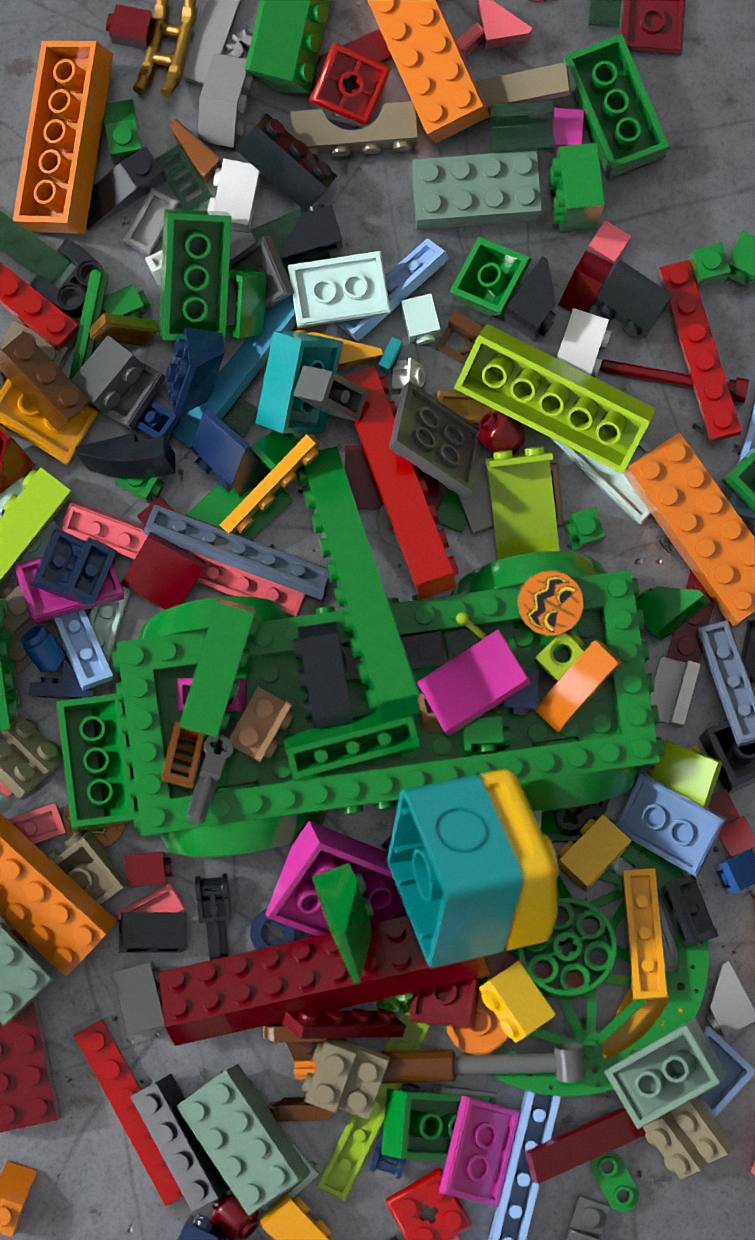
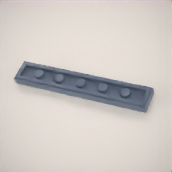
[143,504,329,600]

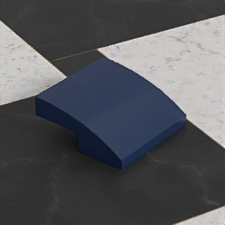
[30,528,117,606]

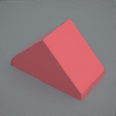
[478,0,533,50]

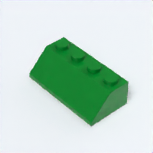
[245,0,331,93]
[57,693,135,833]

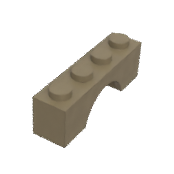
[291,101,418,158]

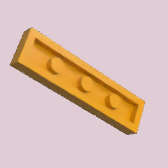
[220,434,322,534]
[622,868,667,1001]

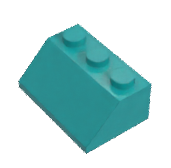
[255,331,343,434]

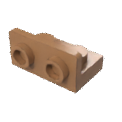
[229,687,294,763]

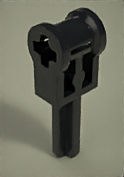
[195,873,232,960]

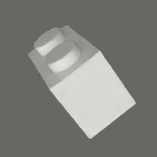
[208,159,261,233]
[557,308,612,377]

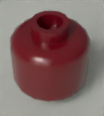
[478,411,525,455]
[211,1193,260,1240]

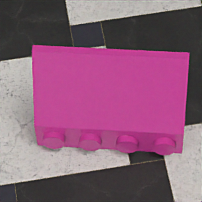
[266,821,405,936]

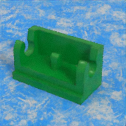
[226,267,267,339]

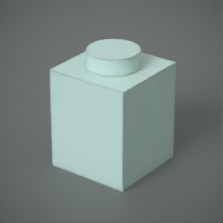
[401,294,440,345]

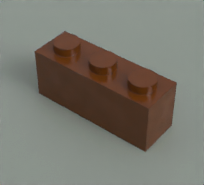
[0,331,90,432]

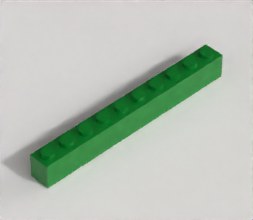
[296,446,419,722]

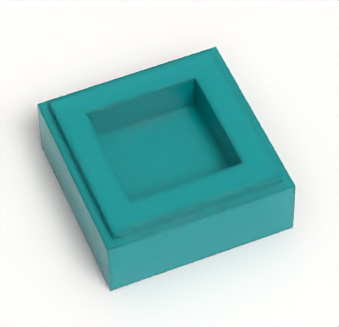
[378,337,403,375]

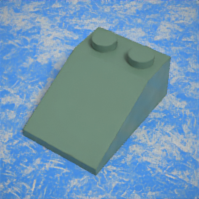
[604,1018,729,1129]

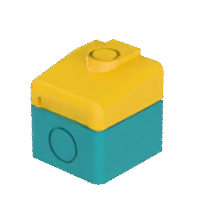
[387,769,558,968]

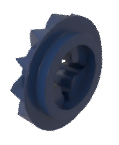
[250,908,301,950]

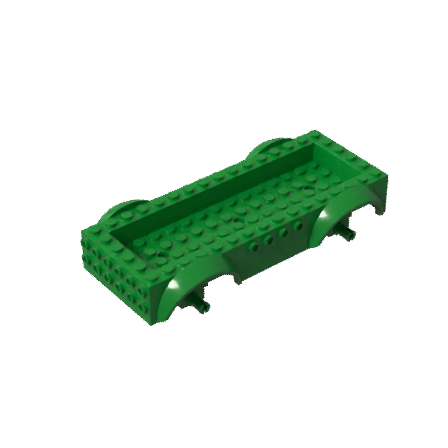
[112,551,664,857]

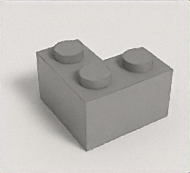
[197,53,254,148]

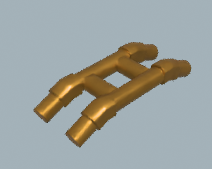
[133,0,197,98]

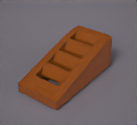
[170,119,222,184]
[161,721,206,789]

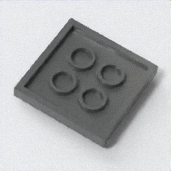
[389,381,482,498]

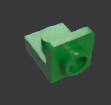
[115,476,165,503]

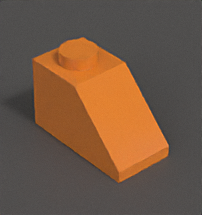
[0,1160,38,1237]

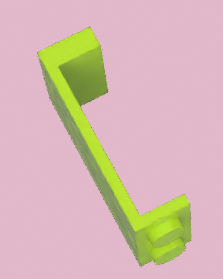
[486,446,560,560]

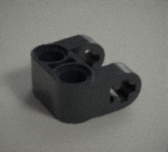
[29,238,108,319]

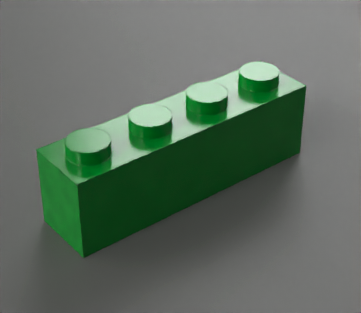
[179,598,259,738]
[282,711,420,780]

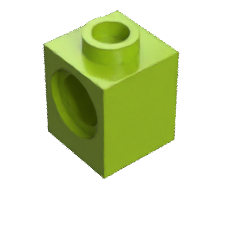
[534,631,585,682]

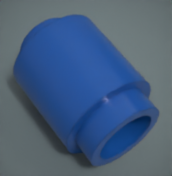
[21,625,66,673]

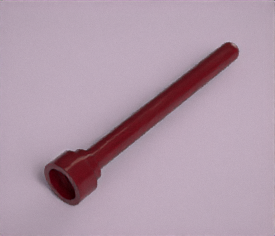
[599,359,749,404]

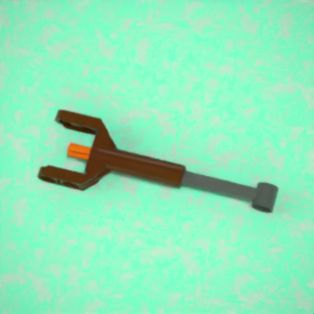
[262,1022,585,1122]

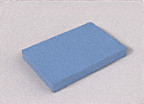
[615,773,726,876]

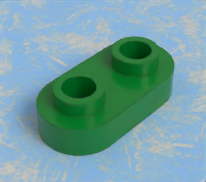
[590,1150,639,1212]

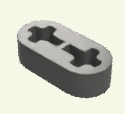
[555,799,609,836]

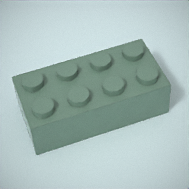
[412,150,542,230]
[0,921,56,1026]
[176,1064,311,1216]

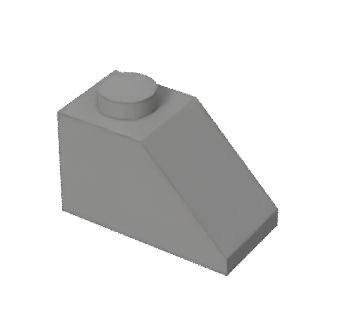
[705,961,755,1037]

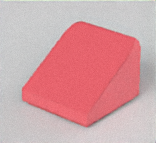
[718,816,755,858]

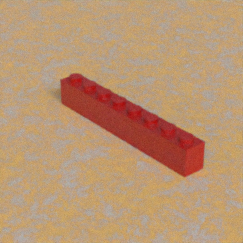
[343,366,459,600]

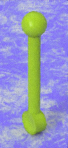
[456,612,488,640]

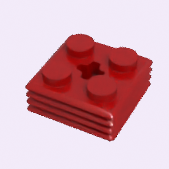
[309,43,391,125]
[386,1168,472,1240]

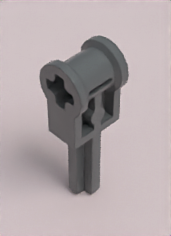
[187,734,233,824]

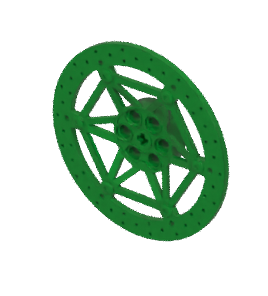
[443,811,709,1097]

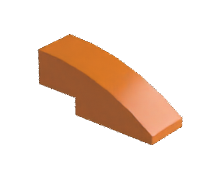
[535,640,623,733]

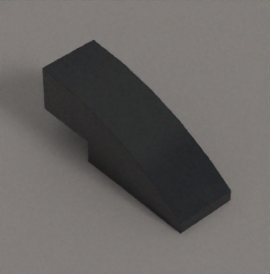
[75,433,176,478]

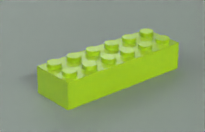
[454,324,656,474]

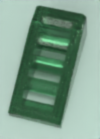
[155,143,213,210]

